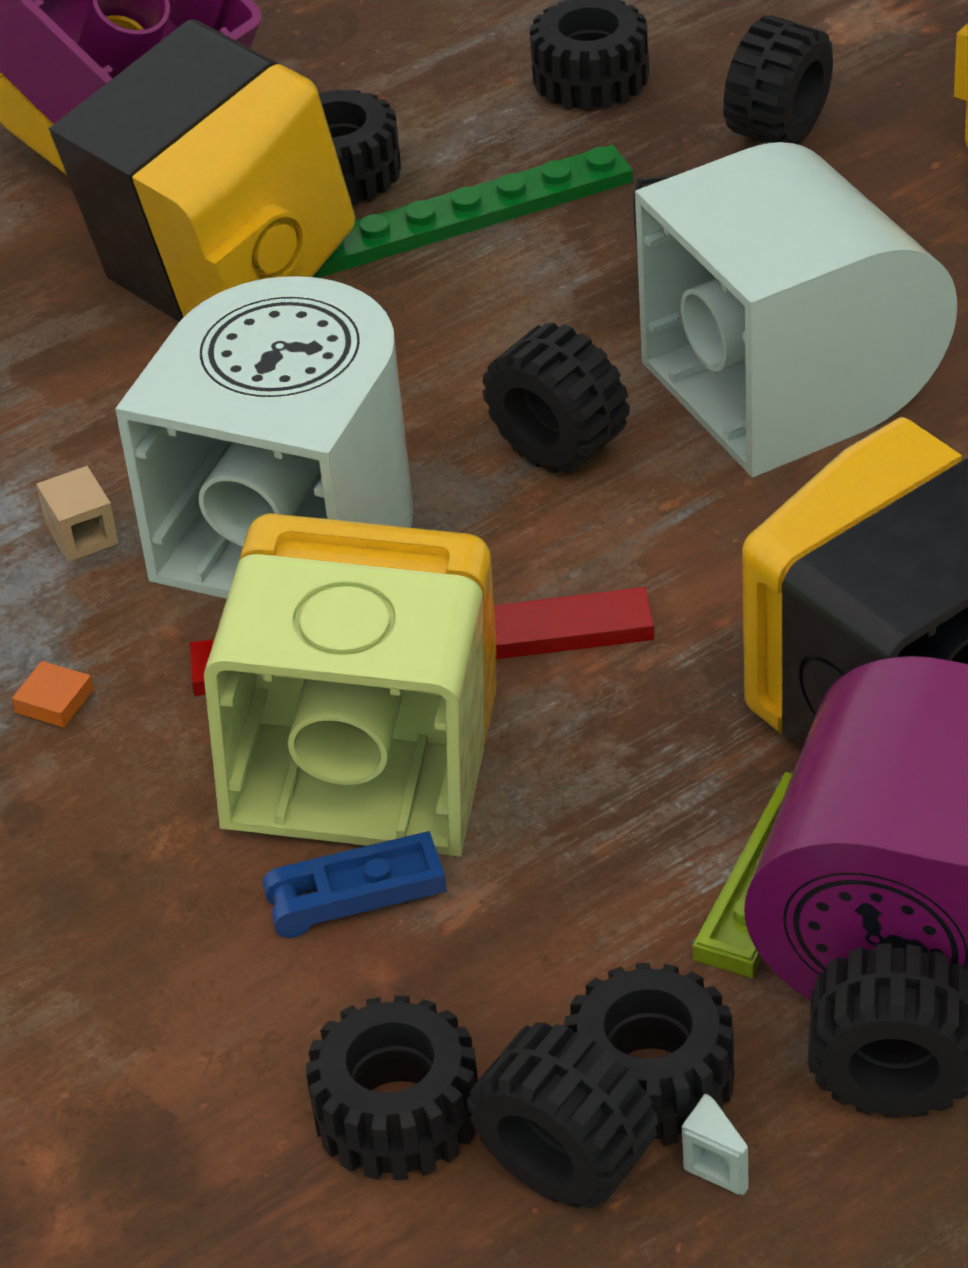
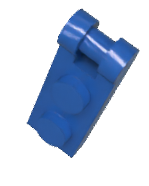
[262,831,447,938]

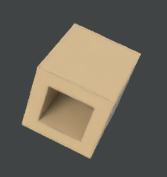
[36,466,119,563]

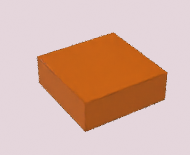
[11,661,94,728]

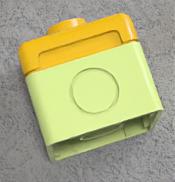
[204,513,496,857]

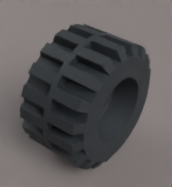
[530,0,649,109]
[723,15,833,145]
[318,89,401,205]
[482,323,630,473]
[808,943,968,1118]
[564,963,734,1145]
[306,995,478,1180]
[467,1023,658,1209]

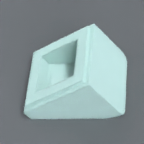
[682,1094,748,1196]

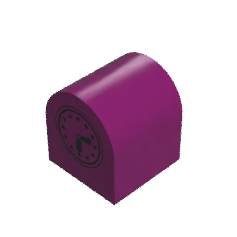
[744,656,968,1001]

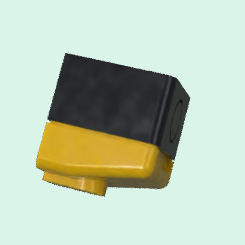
[49,19,355,322]
[742,417,968,751]

